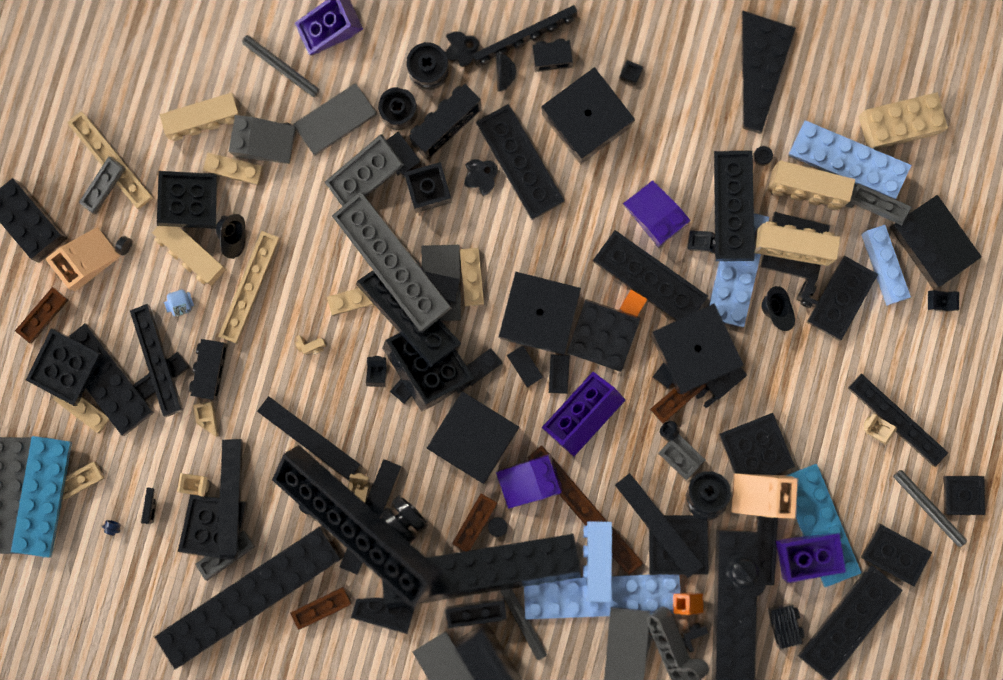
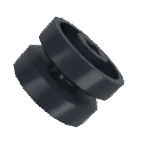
[406,42,449,90]
[685,471,732,520]
[380,495,429,543]

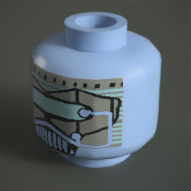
[164,289,194,317]

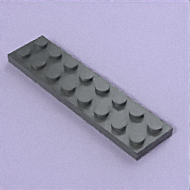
[332,191,452,333]

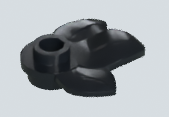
[445,31,479,67]
[464,159,498,196]

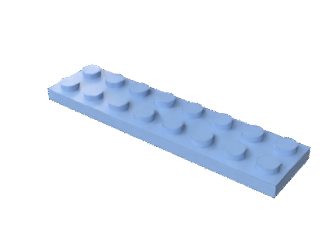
[524,574,680,620]

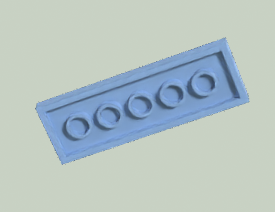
[788,120,912,200]
[709,213,769,328]

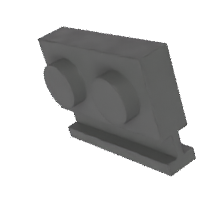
[658,435,705,480]

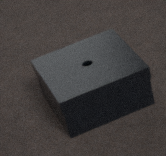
[541,67,635,165]
[499,271,581,355]
[651,303,744,395]
[427,391,519,484]
[454,623,523,680]

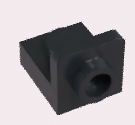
[688,231,715,254]
[796,277,819,308]

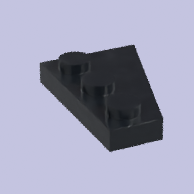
[351,598,415,634]

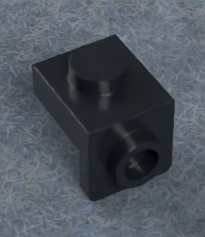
[928,290,959,312]
[366,356,387,387]
[681,622,708,653]

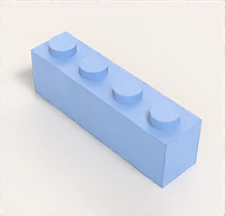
[861,225,911,306]
[583,522,612,602]

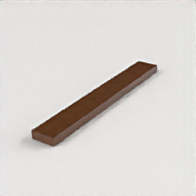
[527,445,643,576]

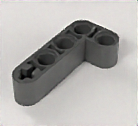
[647,606,709,680]

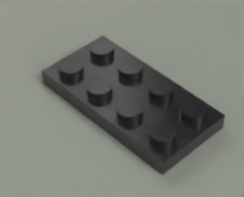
[807,255,878,341]

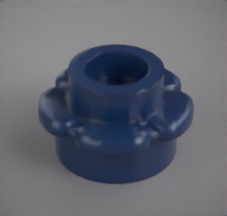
[102,520,121,536]

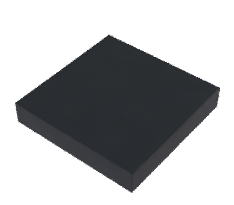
[943,476,985,515]

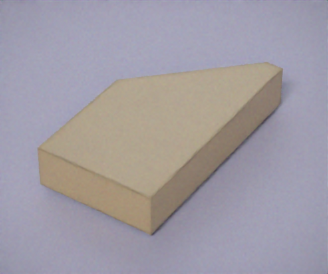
[193,401,219,437]

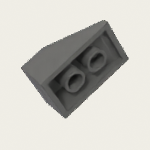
[229,115,296,164]

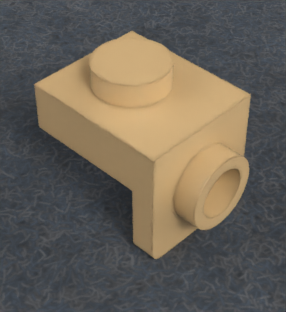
[295,335,327,355]
[863,413,897,445]
[177,473,209,496]
[348,473,369,504]

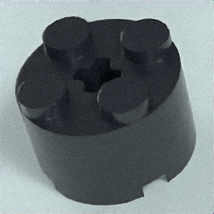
[378,87,418,130]

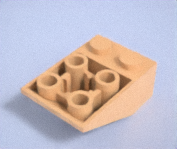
[46,227,121,292]
[732,473,797,518]

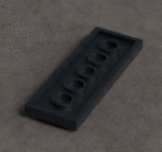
[476,104,565,221]
[714,150,755,261]
[592,230,708,321]
[356,270,461,368]
[69,323,154,436]
[797,565,903,680]

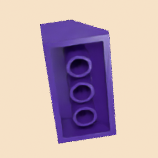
[541,372,626,457]

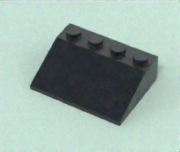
[889,194,982,289]
[382,333,474,412]

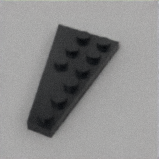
[741,10,796,134]

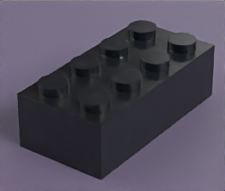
[409,84,482,161]
[0,178,68,263]

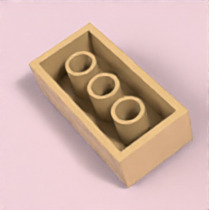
[858,92,948,150]
[767,160,855,210]
[754,222,840,266]

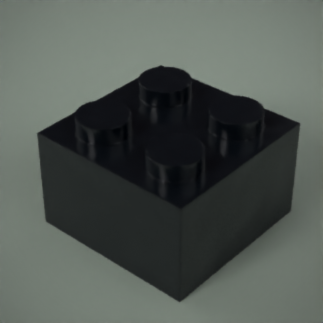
[404,162,452,213]

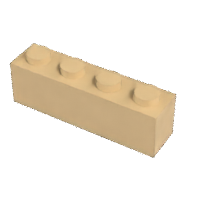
[159,92,241,141]
[152,226,227,286]

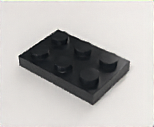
[860,523,932,587]

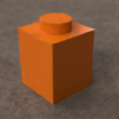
[619,290,647,316]
[673,592,704,615]

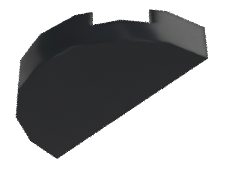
[496,53,516,92]

